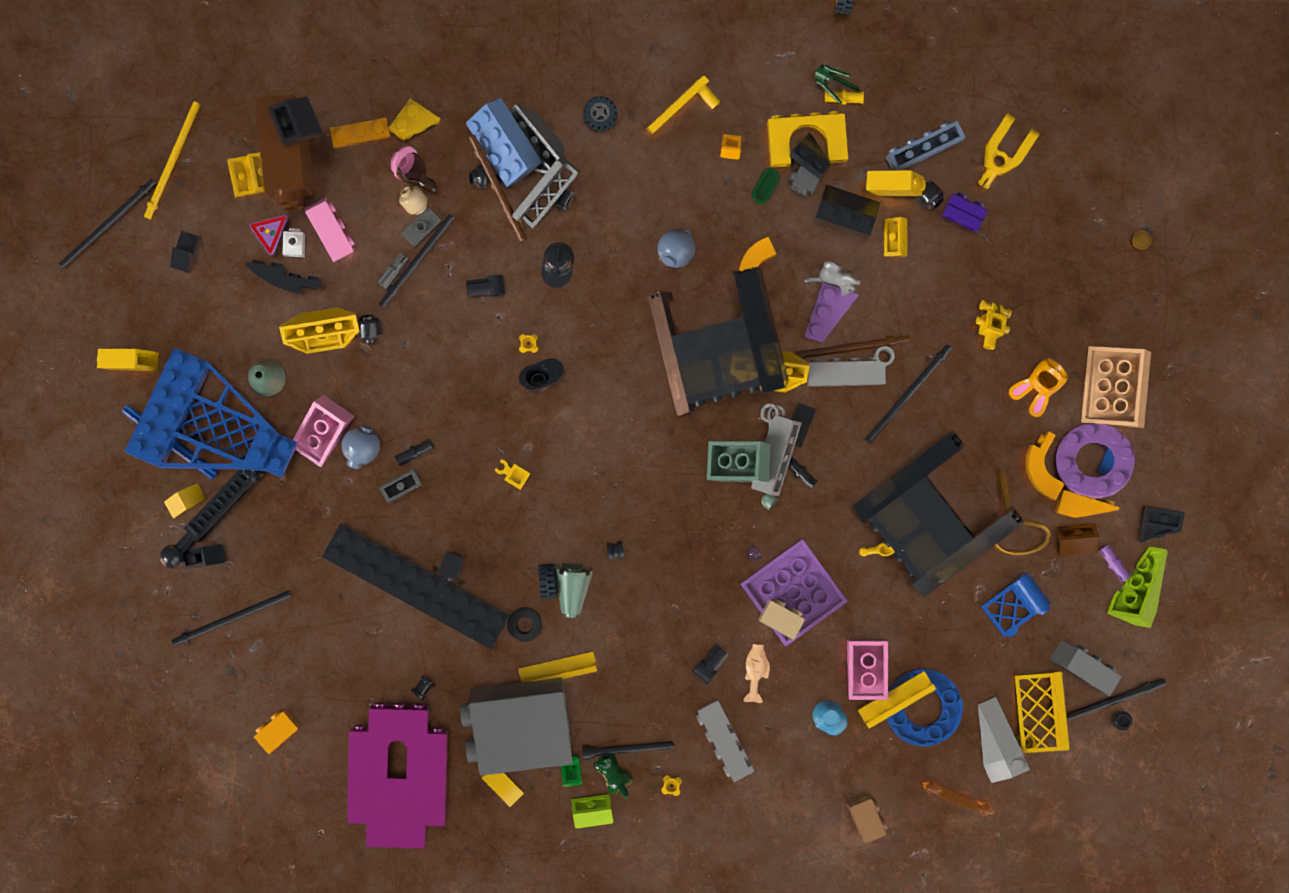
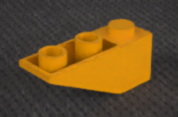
[1054,488,1119,518]

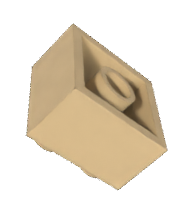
[758,598,805,640]

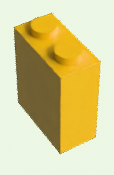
[866,171,926,196]

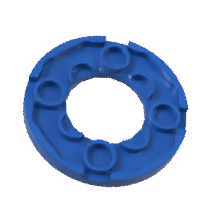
[887,669,963,746]

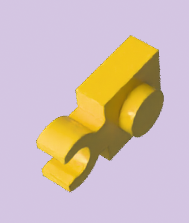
[495,460,531,490]

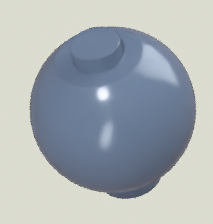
[657,228,696,268]
[341,425,380,469]

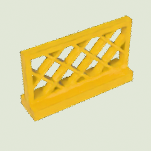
[1015,672,1070,753]

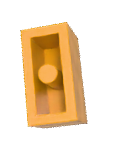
[254,710,301,754]

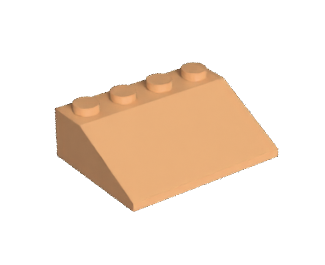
[1081,346,1151,428]

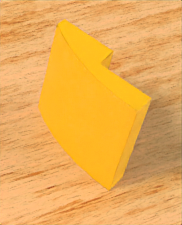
[227,152,264,197]

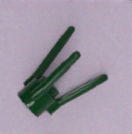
[814,64,860,104]

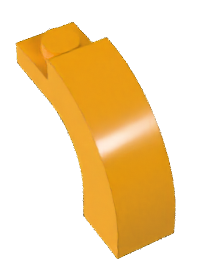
[739,237,776,271]
[1025,431,1065,501]

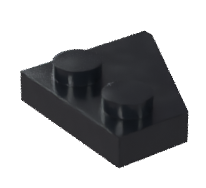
[789,132,831,179]
[1138,505,1185,543]

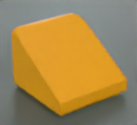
[721,134,742,160]

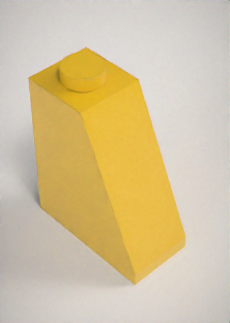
[97,349,159,371]

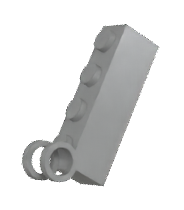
[807,346,895,387]
[751,404,801,496]

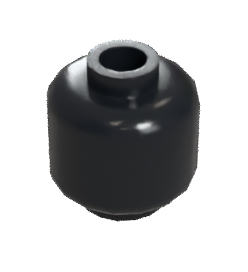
[915,181,944,209]
[357,314,382,343]

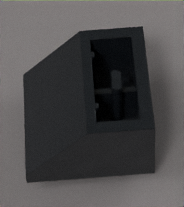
[268,96,323,148]

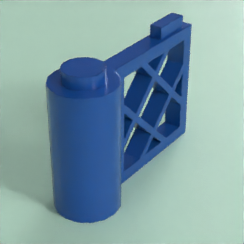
[981,572,1051,638]

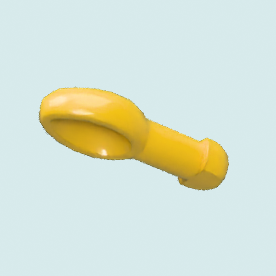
[859,542,895,556]

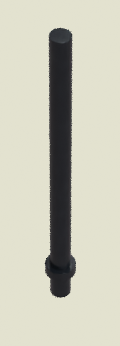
[59,178,157,269]
[865,344,953,444]
[171,590,292,647]

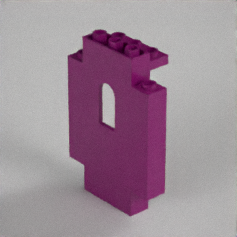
[347,702,448,848]

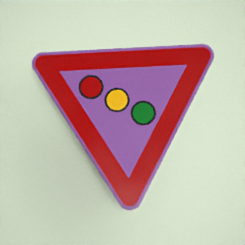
[250,215,288,255]

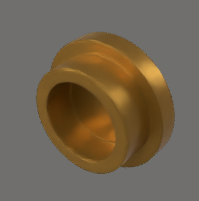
[1132,230,1152,250]

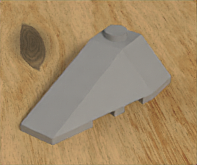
[978,697,1030,783]

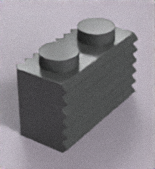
[379,469,423,503]

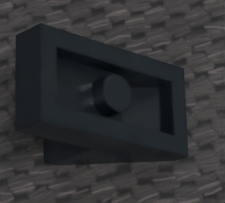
[170,231,201,273]

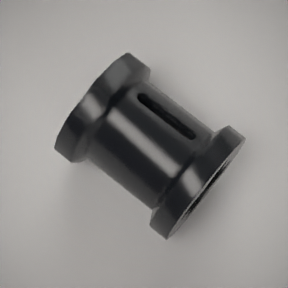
[553,189,576,213]
[411,675,436,700]

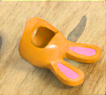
[1009,358,1068,417]

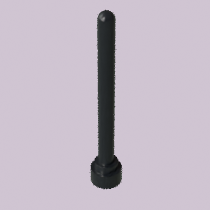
[582,741,675,761]

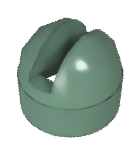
[762,494,778,510]

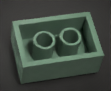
[707,441,771,482]

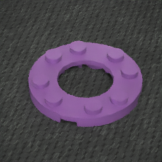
[1056,423,1135,498]

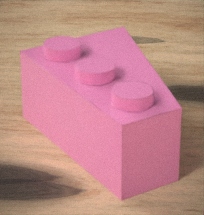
[305,195,355,262]

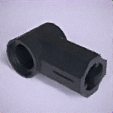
[466,275,505,297]
[692,644,729,685]

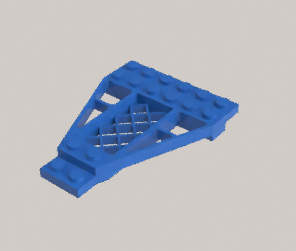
[124,348,298,478]

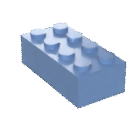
[466,98,542,187]

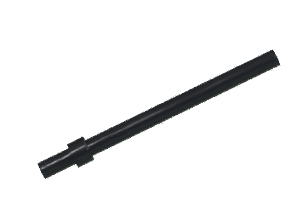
[378,214,455,308]
[1066,679,1167,722]

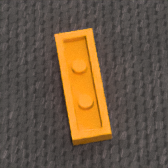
[330,118,391,148]

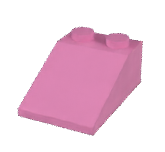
[293,395,355,467]
[847,640,888,700]

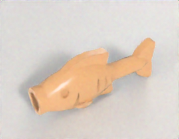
[743,643,770,703]

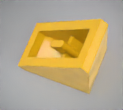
[164,483,207,519]

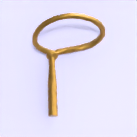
[994,471,1051,556]

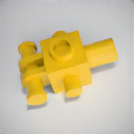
[976,300,1012,350]

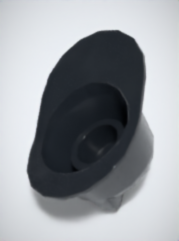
[541,242,574,288]
[519,358,564,393]

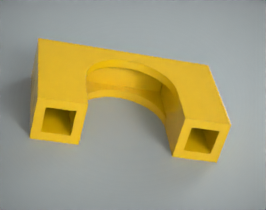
[767,111,848,168]

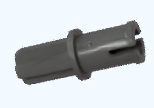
[378,252,409,288]

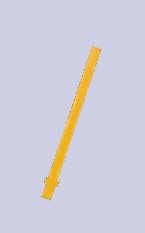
[144,101,201,220]

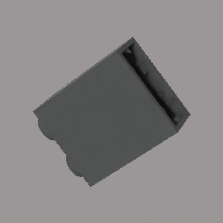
[460,677,573,776]

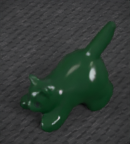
[593,754,633,799]

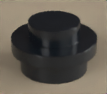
[1113,711,1132,731]

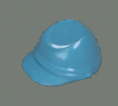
[813,700,848,735]

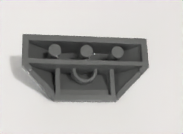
[509,103,565,173]

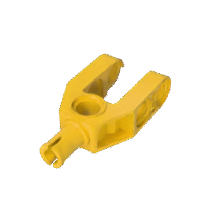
[978,113,1040,189]

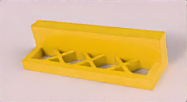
[518,651,598,683]
[858,671,936,728]

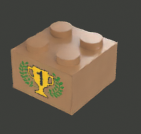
[847,794,888,844]

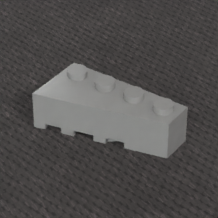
[696,699,755,782]

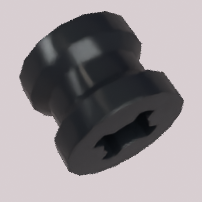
[607,541,625,562]

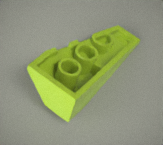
[1107,547,1168,628]

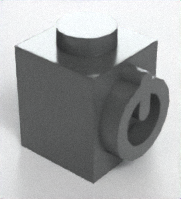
[790,166,819,197]

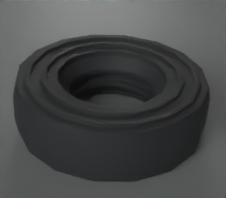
[508,608,542,642]

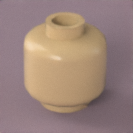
[399,186,428,214]

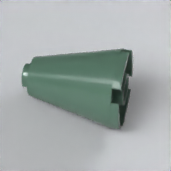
[247,359,286,397]
[555,563,593,618]

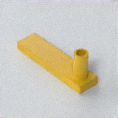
[646,75,720,134]

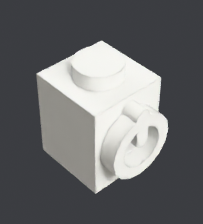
[282,229,306,257]

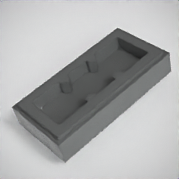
[401,207,442,248]

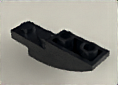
[246,260,324,295]

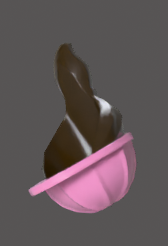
[390,146,436,192]

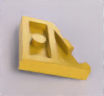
[388,99,441,141]

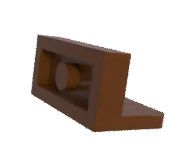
[1057,523,1099,557]

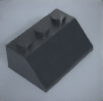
[814,184,880,239]

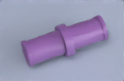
[1099,544,1132,582]

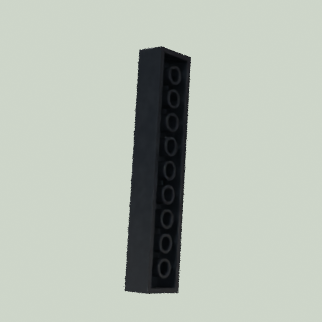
[322,523,511,649]

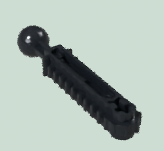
[160,469,264,569]

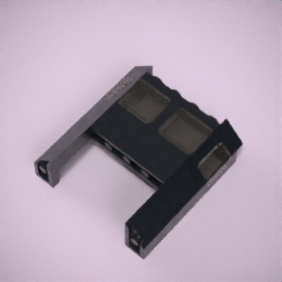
[648,267,789,416]
[854,429,1024,597]

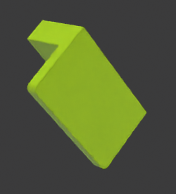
[571,794,613,828]

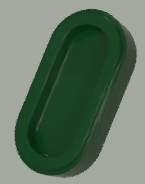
[751,168,780,205]

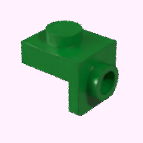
[561,755,583,787]

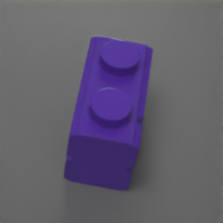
[942,192,988,232]

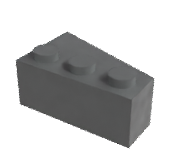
[1050,640,1122,696]

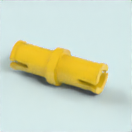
[825,89,864,105]

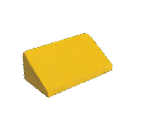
[884,217,907,256]

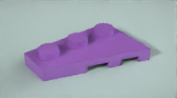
[804,283,858,343]

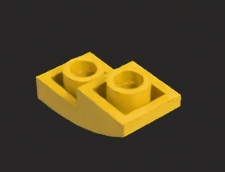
[481,773,524,807]

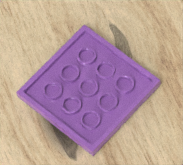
[740,539,848,647]

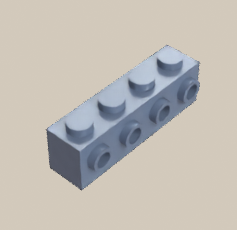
[886,121,966,171]

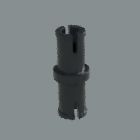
[395,439,434,466]
[788,456,818,490]

